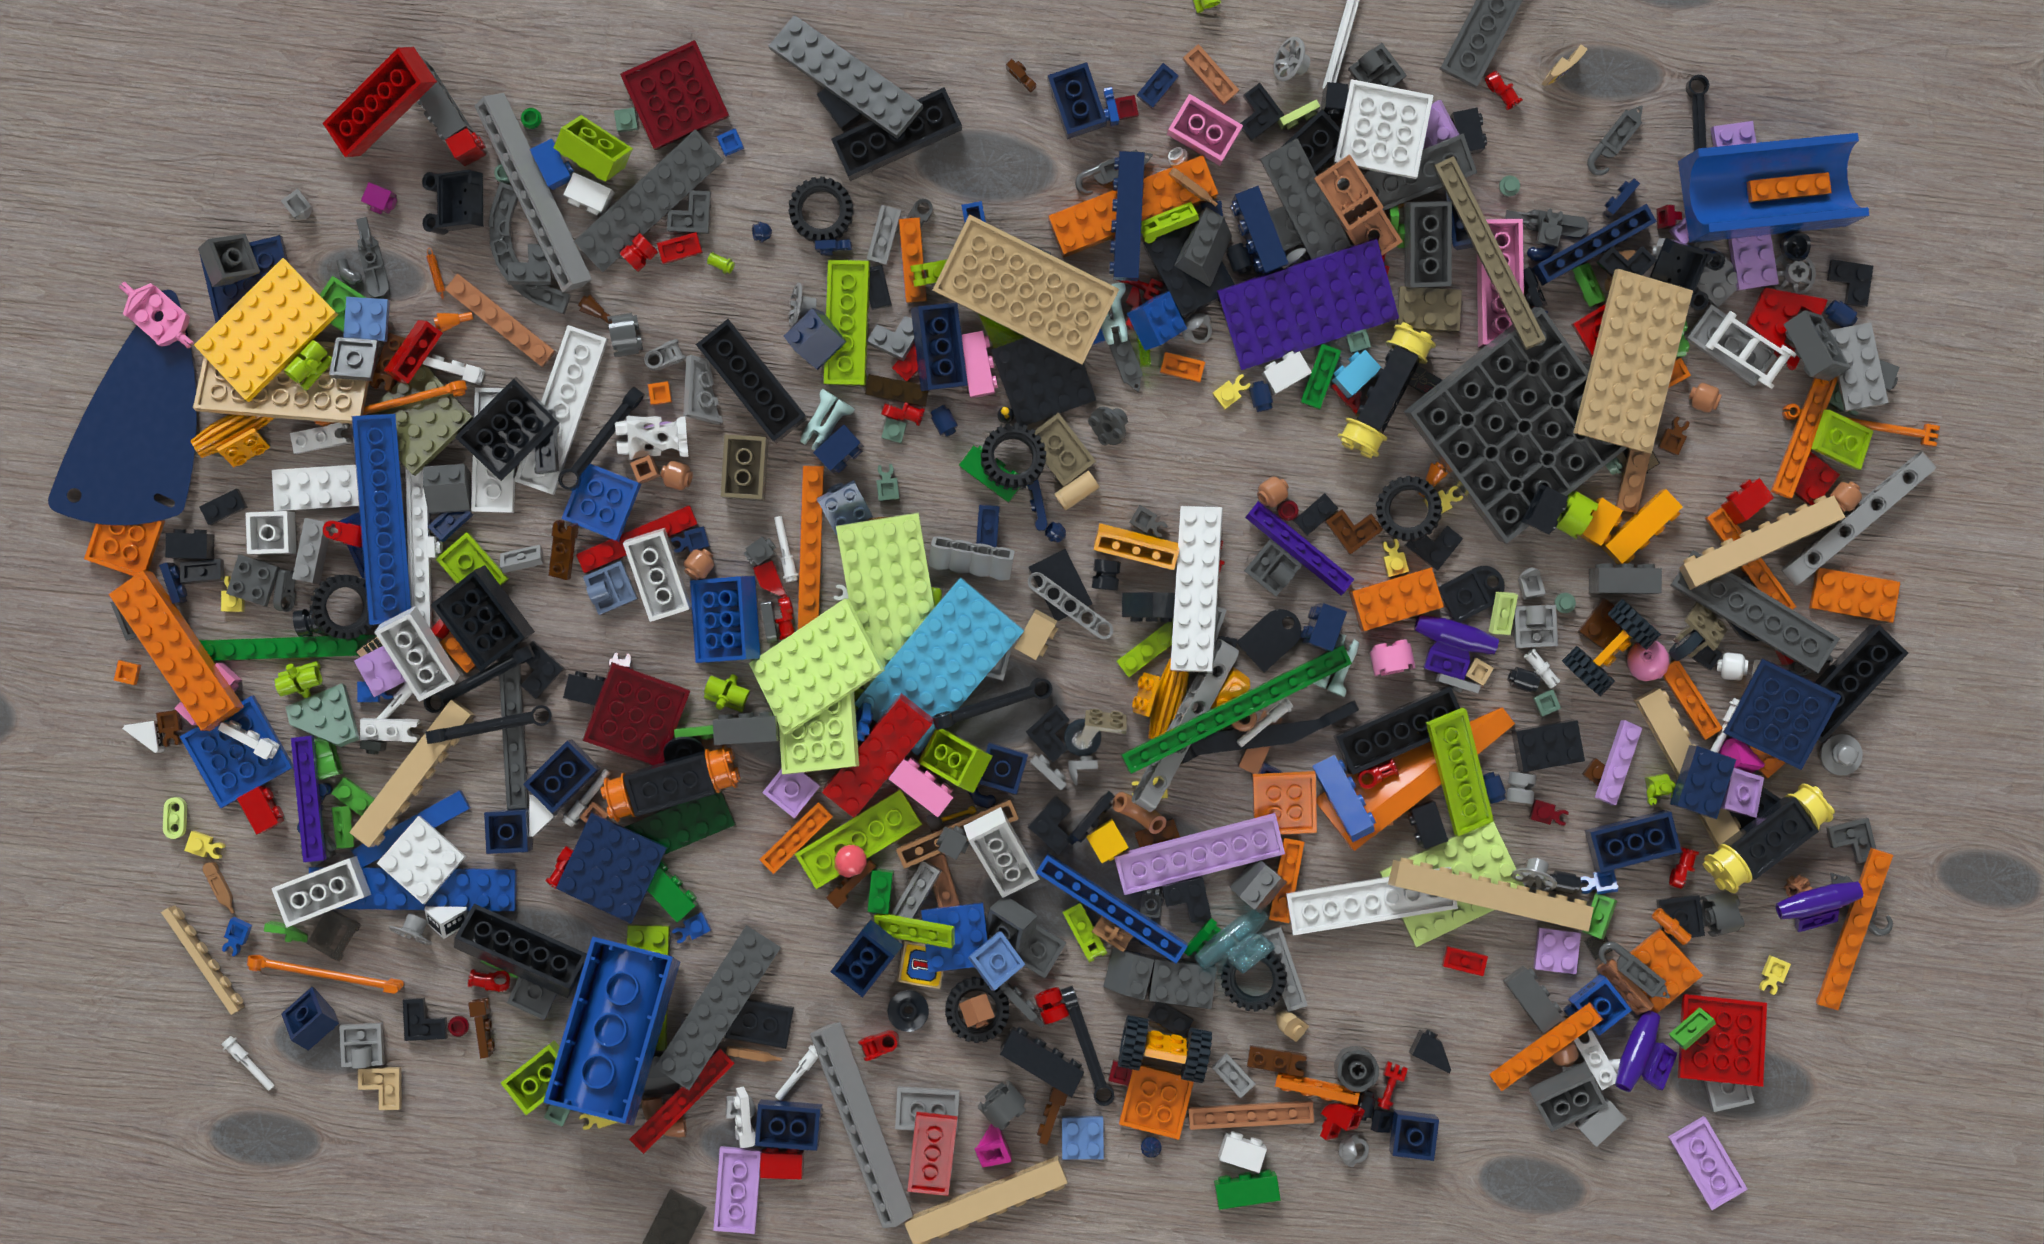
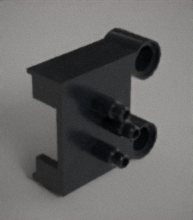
[422,170,484,235]
[1649,238,1725,310]

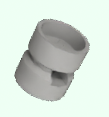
[1506,771,1536,804]

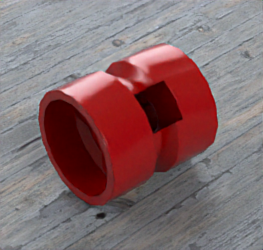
[620,233,659,272]
[1034,987,1069,1024]

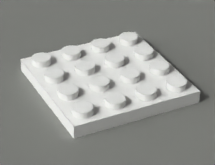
[1334,79,1433,179]

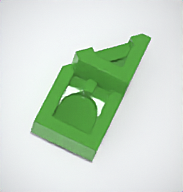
[1389,205,1405,248]
[264,921,308,942]

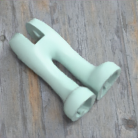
[1101,283,1128,345]
[800,388,855,451]
[1313,634,1359,697]

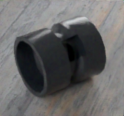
[1092,559,1121,591]
[293,609,330,637]

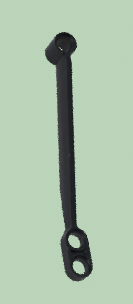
[1181,700,1359,764]

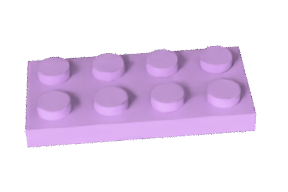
[1668,1116,1748,1210]
[713,1146,762,1234]

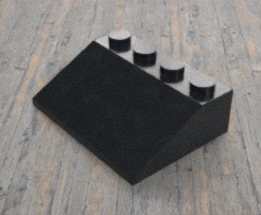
[1143,223,1235,319]
[455,377,560,481]
[431,565,535,672]

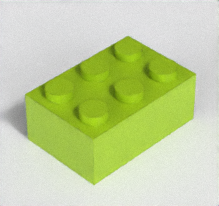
[553,115,633,182]
[918,729,993,793]
[501,1040,560,1115]

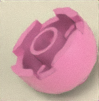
[1627,641,1669,682]

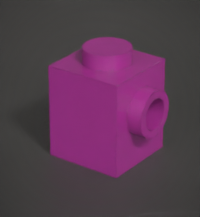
[361,182,397,215]

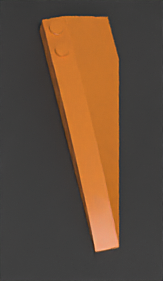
[1316,707,1515,851]

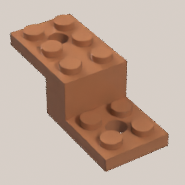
[1313,154,1403,255]

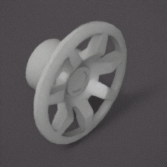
[1274,37,1310,81]
[1773,255,1816,294]
[788,283,816,327]
[1512,858,1557,891]
[389,914,432,945]

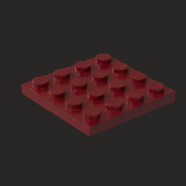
[620,40,730,150]
[582,662,690,765]

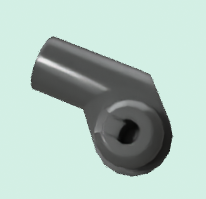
[336,259,362,285]

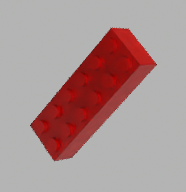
[323,47,437,158]
[822,693,933,818]

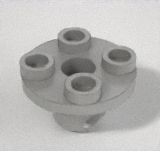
[1820,734,1863,776]

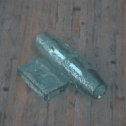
[1195,909,1275,974]

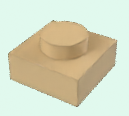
[1466,658,1494,686]

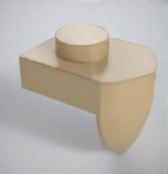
[1276,1011,1309,1042]

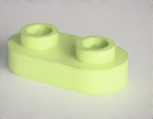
[163,797,187,839]

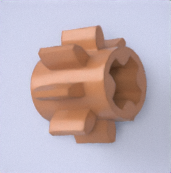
[1784,874,1812,897]

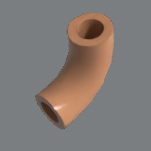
[1113,792,1166,834]
[641,1097,687,1137]

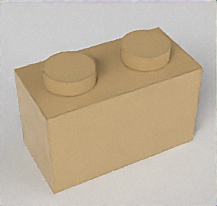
[1014,609,1058,660]

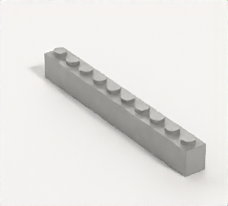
[475,93,592,293]
[810,1022,913,1228]

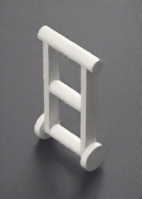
[1705,311,1796,389]

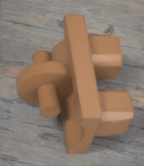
[1092,916,1133,952]

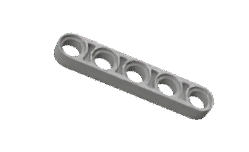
[1028,572,1113,639]

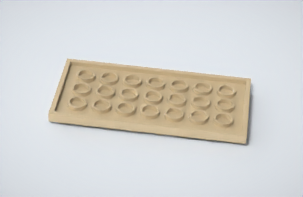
[933,214,1119,365]
[1573,269,1693,454]
[193,341,369,424]

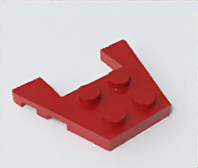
[1746,288,1828,371]

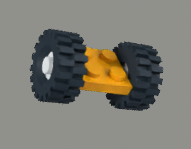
[1562,599,1661,697]
[1118,1015,1212,1083]

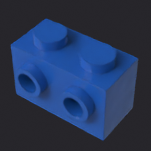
[530,138,575,190]

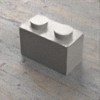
[1574,1097,1626,1147]

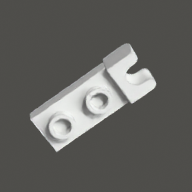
[423,354,485,386]
[290,423,352,454]
[360,718,420,742]
[218,720,280,760]
[1574,1029,1617,1090]
[733,1087,755,1148]

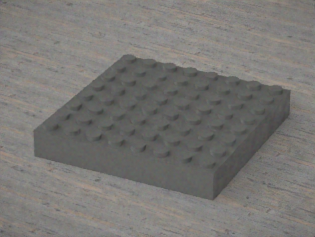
[1403,307,1626,544]

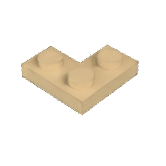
[358,1067,402,1110]

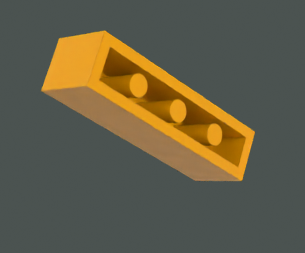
[1601,489,1683,564]
[1093,523,1179,570]

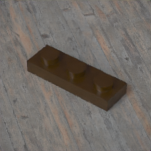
[865,374,929,407]

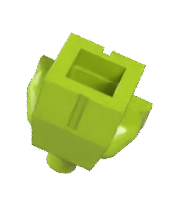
[1645,774,1676,805]

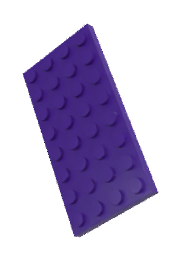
[1217,238,1399,370]

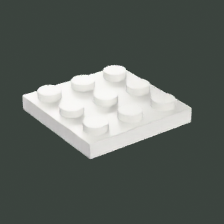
[377,816,466,904]

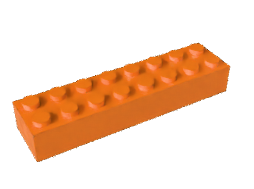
[1048,155,1218,258]
[109,570,244,731]

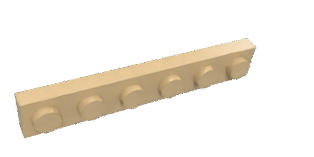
[161,906,245,1015]

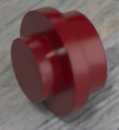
[1278,500,1299,521]
[448,1016,469,1037]

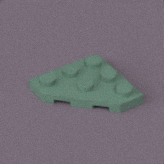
[285,683,360,747]

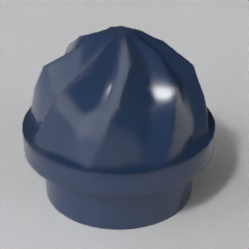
[752,222,772,243]
[1045,522,1066,542]
[1141,1137,1162,1158]

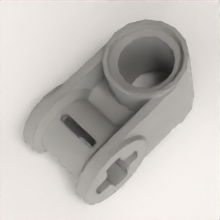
[644,339,686,371]

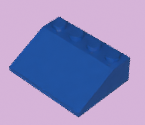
[690,576,760,663]

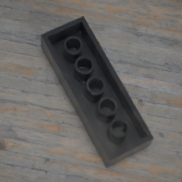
[831,87,962,181]
[695,319,808,444]
[1814,624,1909,743]
[1333,686,1460,775]
[454,904,587,998]

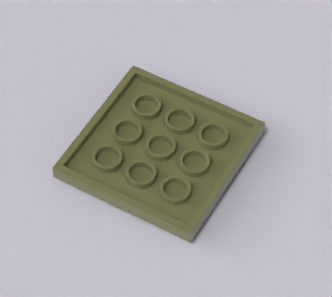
[367,363,474,476]

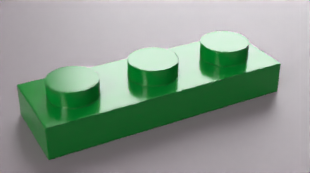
[1300,344,1341,410]

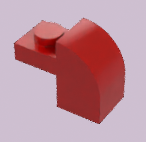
[1320,1102,1365,1140]

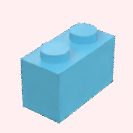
[1331,350,1382,399]

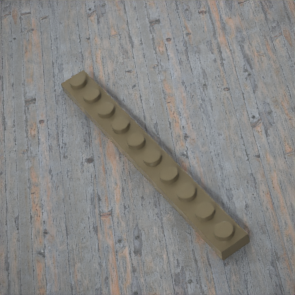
[1434,156,1546,350]

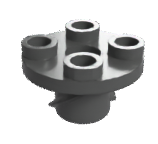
[1088,407,1128,446]

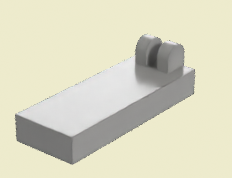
[867,205,902,265]

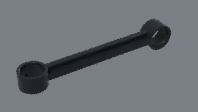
[1686,75,1710,151]
[558,387,645,491]
[424,645,536,713]
[932,677,1052,730]
[425,705,552,744]
[1061,985,1114,1106]

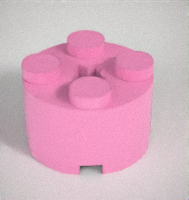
[1370,639,1416,676]

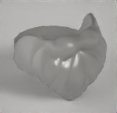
[1182,313,1212,344]
[1338,1133,1369,1167]

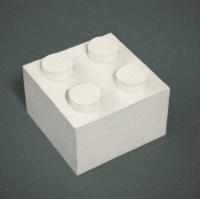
[246,511,296,555]

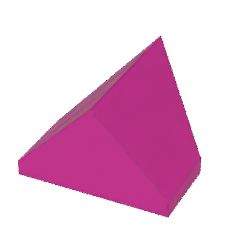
[1719,737,1765,773]
[974,1124,1012,1168]

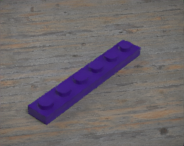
[1245,501,1354,596]
[291,735,326,862]

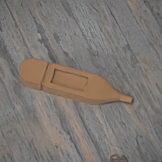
[1168,168,1218,206]
[203,862,235,914]
[725,1046,782,1062]

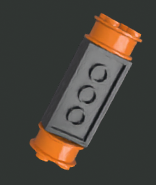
[600,744,741,822]

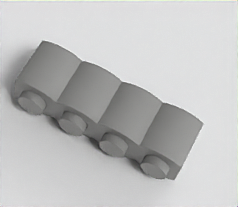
[928,537,1015,581]

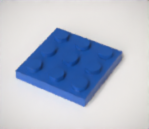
[561,464,641,541]
[921,902,988,973]

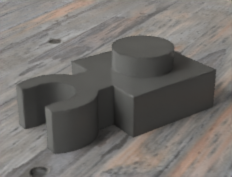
[1536,209,1563,248]
[1129,505,1168,538]

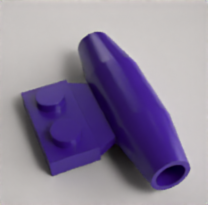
[1414,615,1499,680]
[1775,882,1863,932]
[1615,1010,1678,1092]

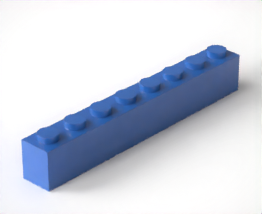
[1036,853,1188,964]

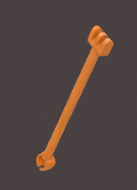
[314,380,467,426]
[1782,403,1940,447]
[247,955,404,994]

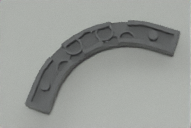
[489,182,571,314]

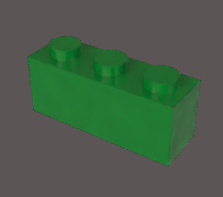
[959,445,1021,503]
[648,860,698,923]
[1214,1169,1281,1210]

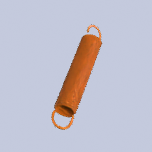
[426,248,445,299]

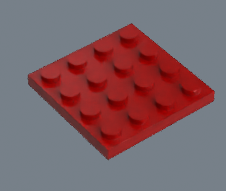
[1678,994,1767,1087]

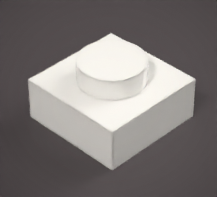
[426,537,443,558]

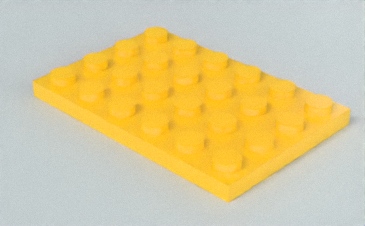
[194,258,339,402]

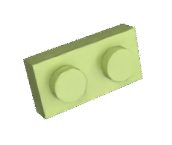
[1278,99,1320,130]
[1489,592,1518,635]

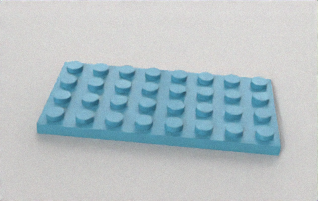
[855,577,1024,756]

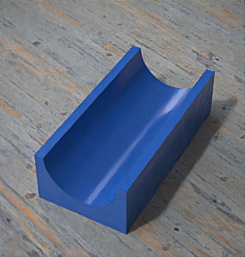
[1678,133,1870,243]
[543,936,680,1126]

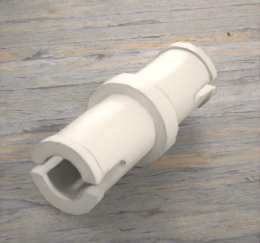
[1524,648,1560,689]

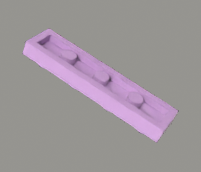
[1595,720,1642,805]

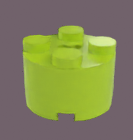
[1556,491,1598,539]

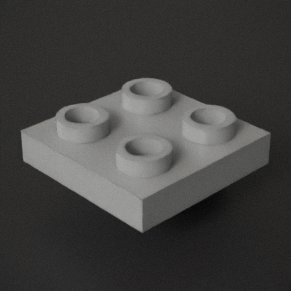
[1514,605,1558,648]
[339,1023,385,1068]

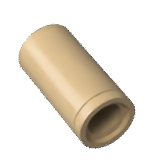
[1054,471,1100,511]

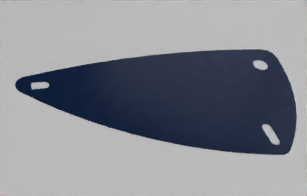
[48,290,197,525]

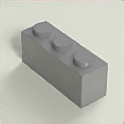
[292,518,329,583]

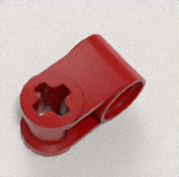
[323,520,362,548]
[858,1030,899,1061]

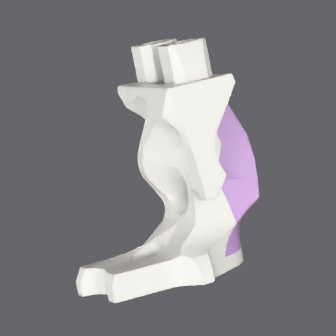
[615,416,688,460]

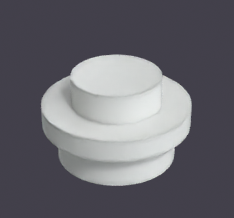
[1168,147,1188,167]

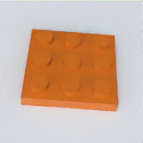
[84,520,165,576]
[1252,771,1317,834]
[1630,928,1703,1013]
[1119,1065,1194,1140]

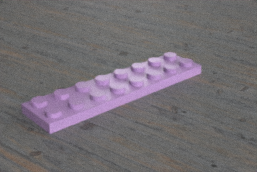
[1710,121,1779,291]
[1114,813,1285,895]

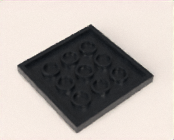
[991,337,1096,427]

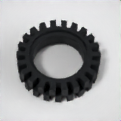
[788,176,854,243]
[981,423,1046,490]
[1376,476,1442,542]
[310,574,373,639]
[1221,944,1287,1012]
[945,976,1010,1043]

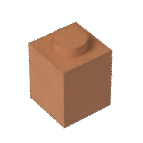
[630,455,660,484]
[959,994,995,1028]

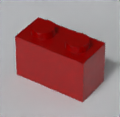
[445,128,486,166]
[1721,478,1774,525]
[237,785,284,835]
[760,1147,804,1180]

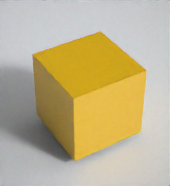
[1086,818,1129,863]

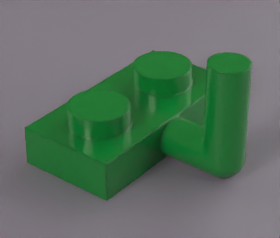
[1184,918,1227,957]

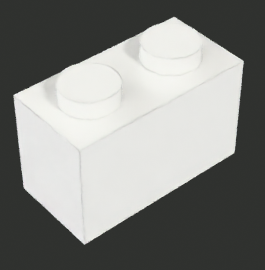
[563,172,615,216]
[1262,351,1312,395]
[1218,1131,1267,1173]

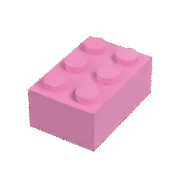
[1167,94,1243,166]
[889,757,954,817]

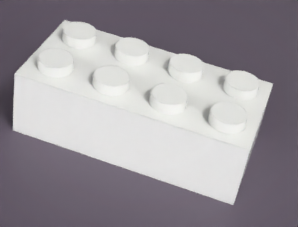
[623,528,691,622]
[375,606,460,702]
[964,807,1040,898]
[271,856,371,927]

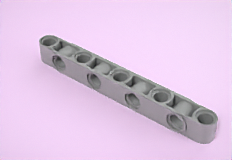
[1781,451,1936,586]
[1132,639,1239,812]

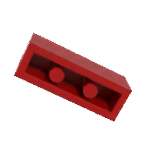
[384,320,443,384]

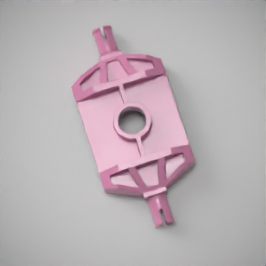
[119,282,194,348]

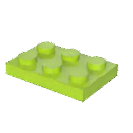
[1811,410,1873,470]
[436,532,509,586]

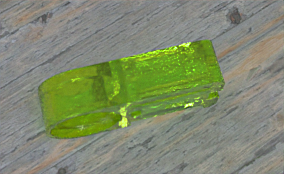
[1137,335,1151,368]

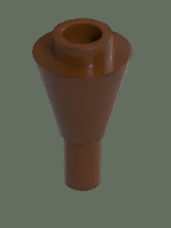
[578,294,612,324]

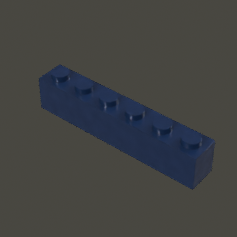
[1109,151,1145,281]
[1532,204,1657,286]

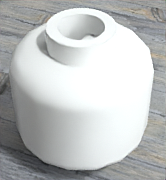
[1717,653,1748,681]

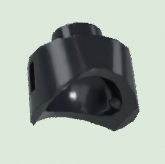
[1780,232,1811,261]

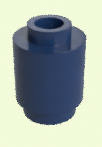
[1824,300,1858,328]
[1249,381,1274,412]
[930,405,958,437]
[1483,772,1506,804]

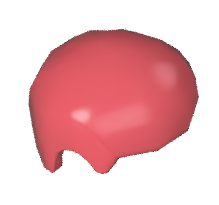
[834,845,867,878]

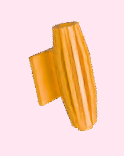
[191,414,274,468]
[1132,658,1189,739]

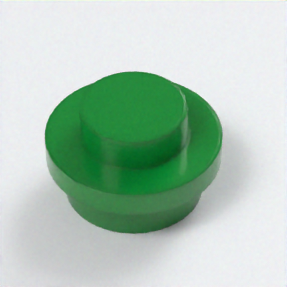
[521,108,542,129]

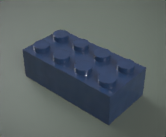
[1230,186,1289,276]
[911,302,968,391]
[1584,810,1682,873]

